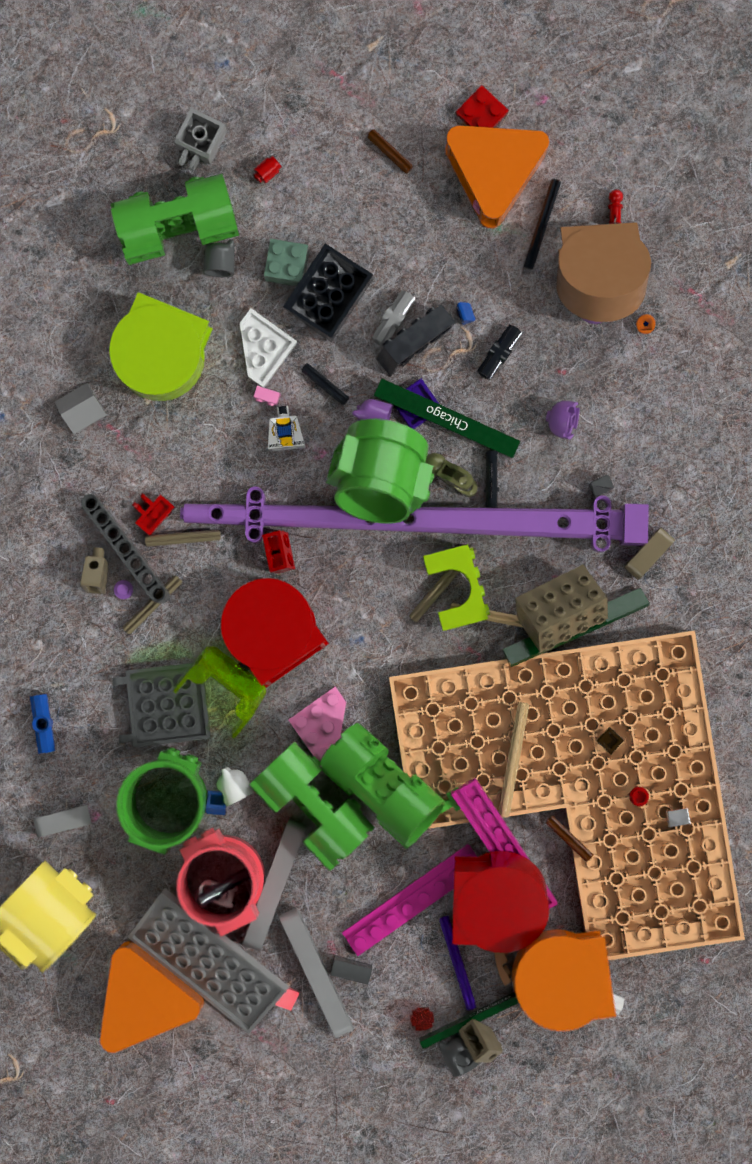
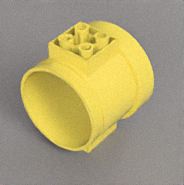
[0,860,97,973]

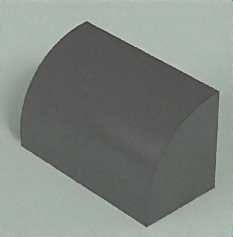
[330,956,373,985]

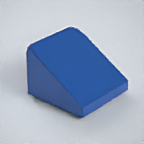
[456,302,475,325]
[206,790,226,815]

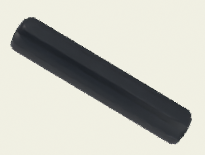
[301,363,349,405]

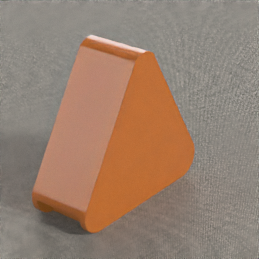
[445,126,549,229]
[100,941,204,1053]

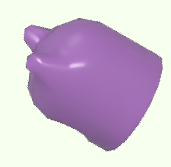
[352,399,392,421]

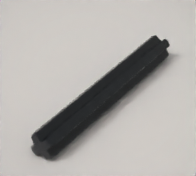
[524,179,561,270]

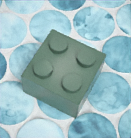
[264,239,309,286]

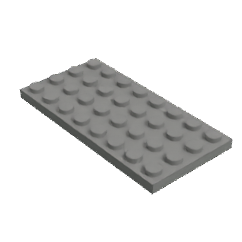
[128,888,290,1034]

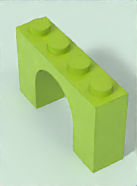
[423,544,490,631]

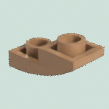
[494,952,512,986]

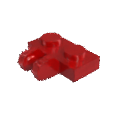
[132,493,176,536]

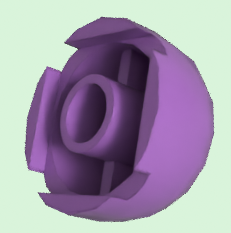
[546,401,580,440]

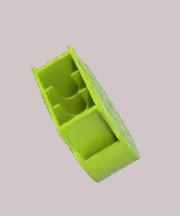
[110,292,213,401]

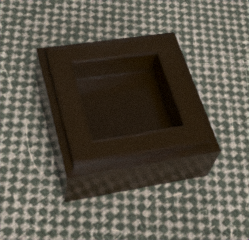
[596,727,624,754]

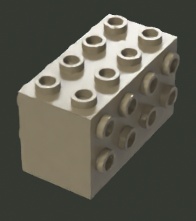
[515,564,608,653]

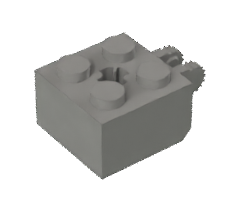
[174,108,227,171]

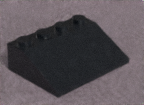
[283,243,373,342]

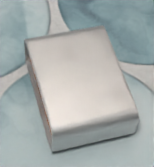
[666,808,691,827]

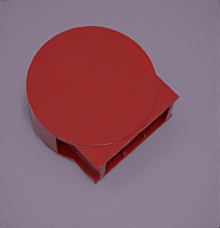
[221,578,329,688]
[452,851,549,953]

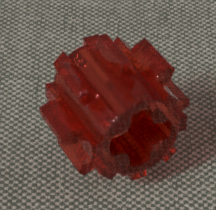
[410,1007,434,1031]

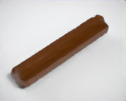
[367,129,413,174]
[546,816,593,862]

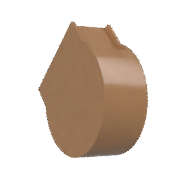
[556,222,651,322]

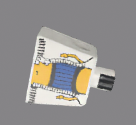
[268,406,305,452]

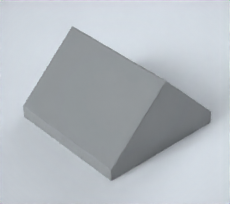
[55,382,107,434]

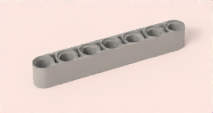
[242,819,307,952]
[279,907,354,1038]

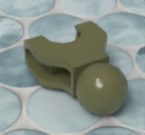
[426,453,478,497]

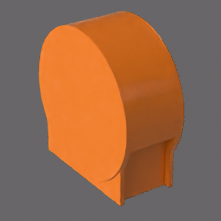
[512,929,616,1031]

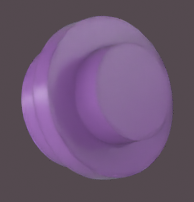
[114,580,133,599]

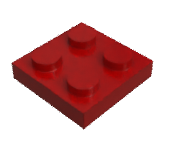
[456,85,509,128]

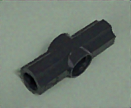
[477,324,522,381]

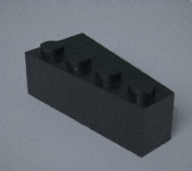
[376,304,455,377]

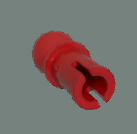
[608,189,624,224]

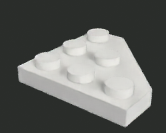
[240,309,297,388]

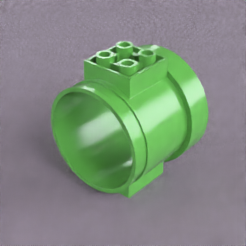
[326,419,434,524]
[117,747,207,855]

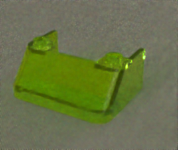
[173,645,266,739]

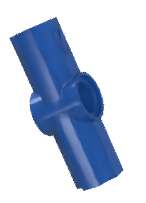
[30,694,56,754]

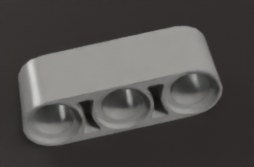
[33,805,92,838]

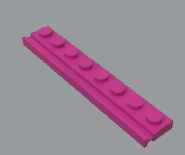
[451,778,558,909]
[342,843,478,956]

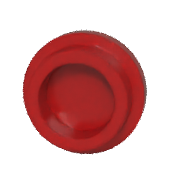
[629,787,649,806]

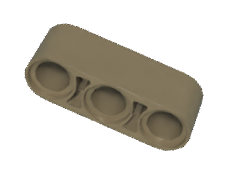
[624,527,675,580]

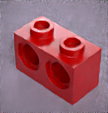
[262,530,295,574]

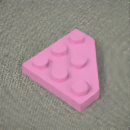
[289,686,346,762]

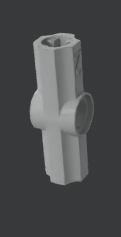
[372,290,416,346]

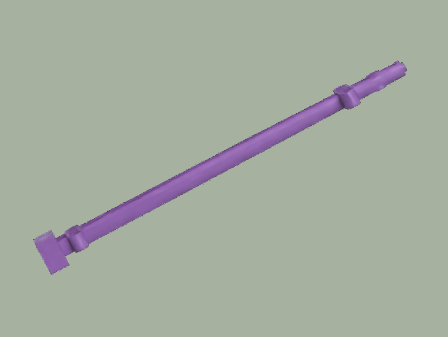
[180,486,649,553]

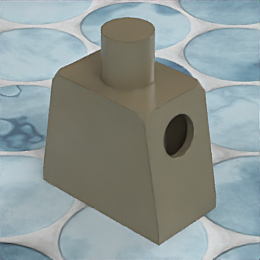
[80,547,109,595]
[459,1019,503,1063]

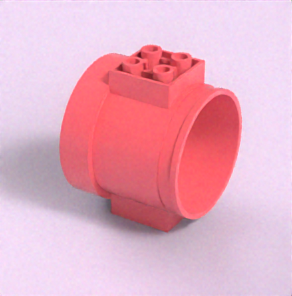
[177,828,265,937]

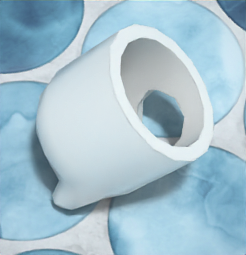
[217,767,254,807]

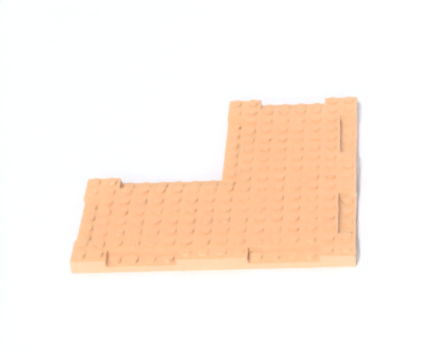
[389,631,745,960]

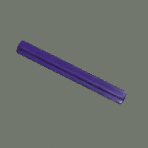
[439,916,477,1011]

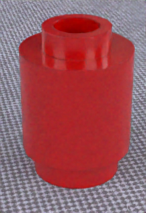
[253,156,282,184]

